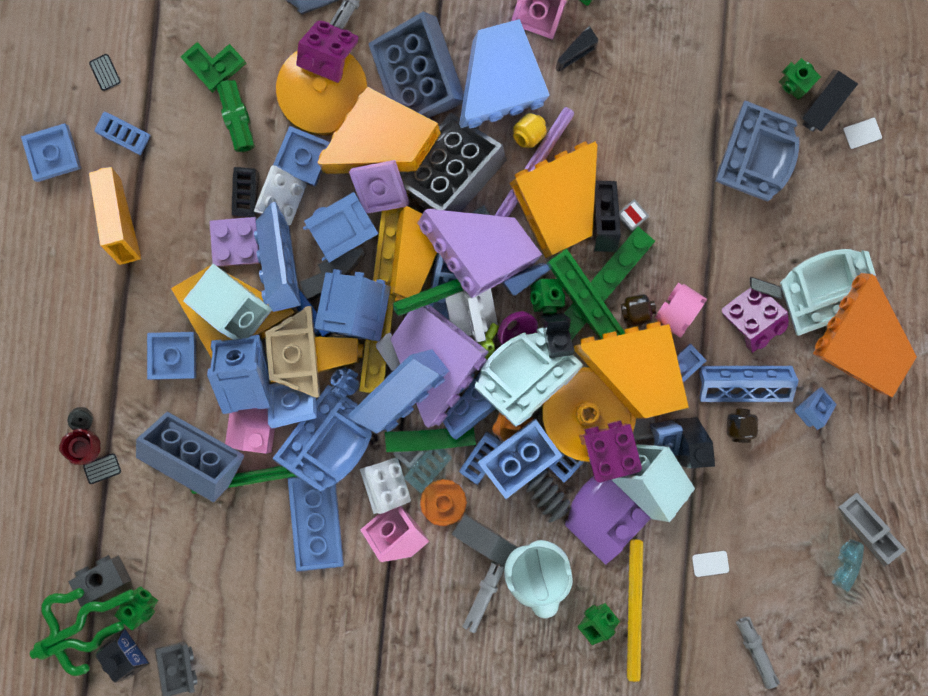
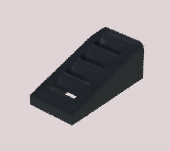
[556,26,599,72]
[232,167,260,217]

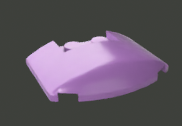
[565,476,651,565]

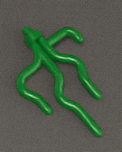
[29,588,135,676]

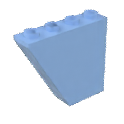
[459,19,549,128]

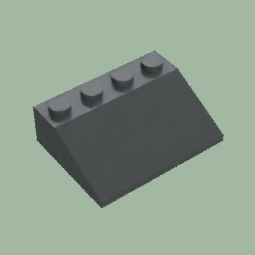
[399,113,507,212]

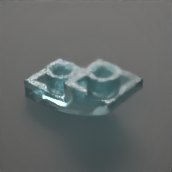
[832,539,864,592]

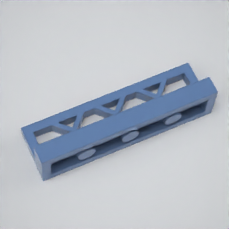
[699,366,799,402]

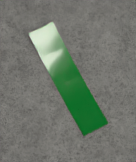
[384,426,476,452]

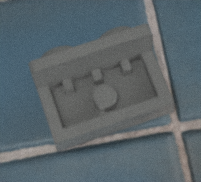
[155,641,197,696]

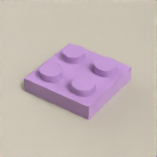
[349,160,409,213]
[210,217,260,267]

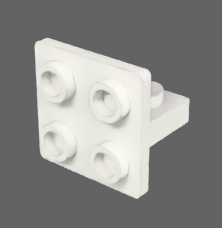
[254,165,306,225]
[445,288,498,342]
[360,457,411,514]

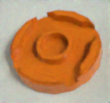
[420,479,467,526]

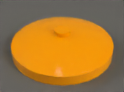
[276,51,368,136]
[542,367,636,462]

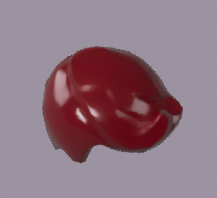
[59,429,101,465]

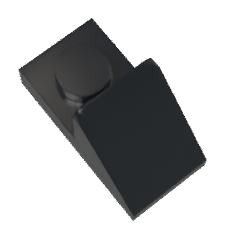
[540,313,574,358]

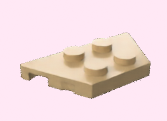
[265,306,320,398]

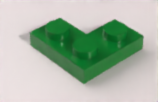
[180,42,247,93]

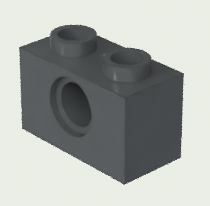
[68,555,131,607]

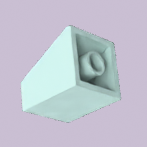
[183,264,272,340]
[612,444,695,522]

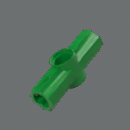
[216,80,255,152]

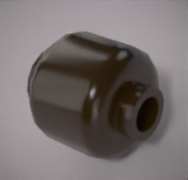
[621,294,656,326]
[726,408,758,443]

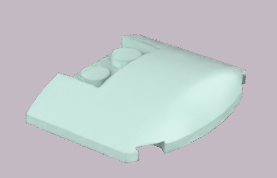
[780,249,877,336]
[475,328,583,427]

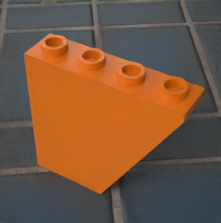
[813,273,917,398]

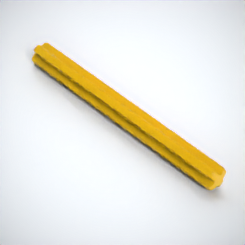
[627,539,643,682]

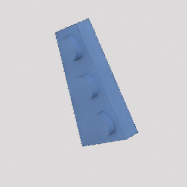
[443,368,496,440]

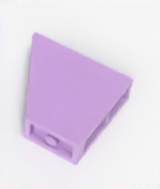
[417,209,542,298]
[391,305,489,428]

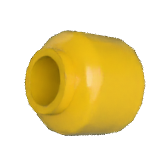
[513,113,547,148]

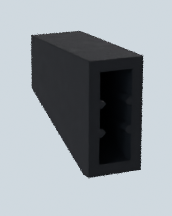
[801,70,858,132]
[674,417,715,469]

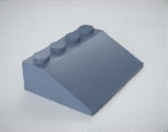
[368,11,464,118]

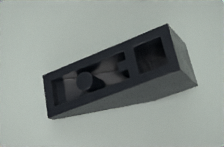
[593,180,621,252]

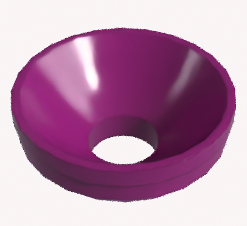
[498,311,538,345]

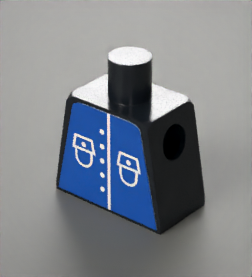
[95,627,150,683]

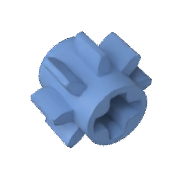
[330,367,359,398]

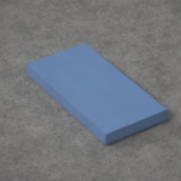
[287,476,344,572]

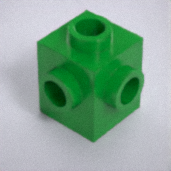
[779,58,822,100]
[530,279,565,315]
[114,586,159,630]
[577,603,620,645]

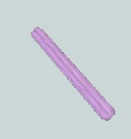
[494,107,574,217]

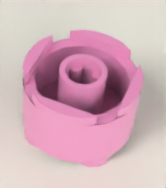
[655,283,707,338]

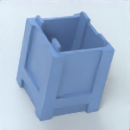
[303,192,378,262]
[314,269,391,342]
[207,335,270,414]

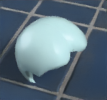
[504,540,573,618]

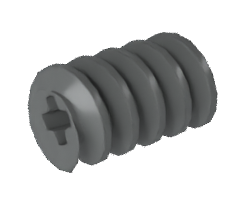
[526,469,572,523]

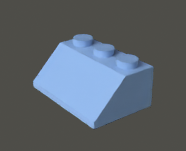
[478,419,562,499]

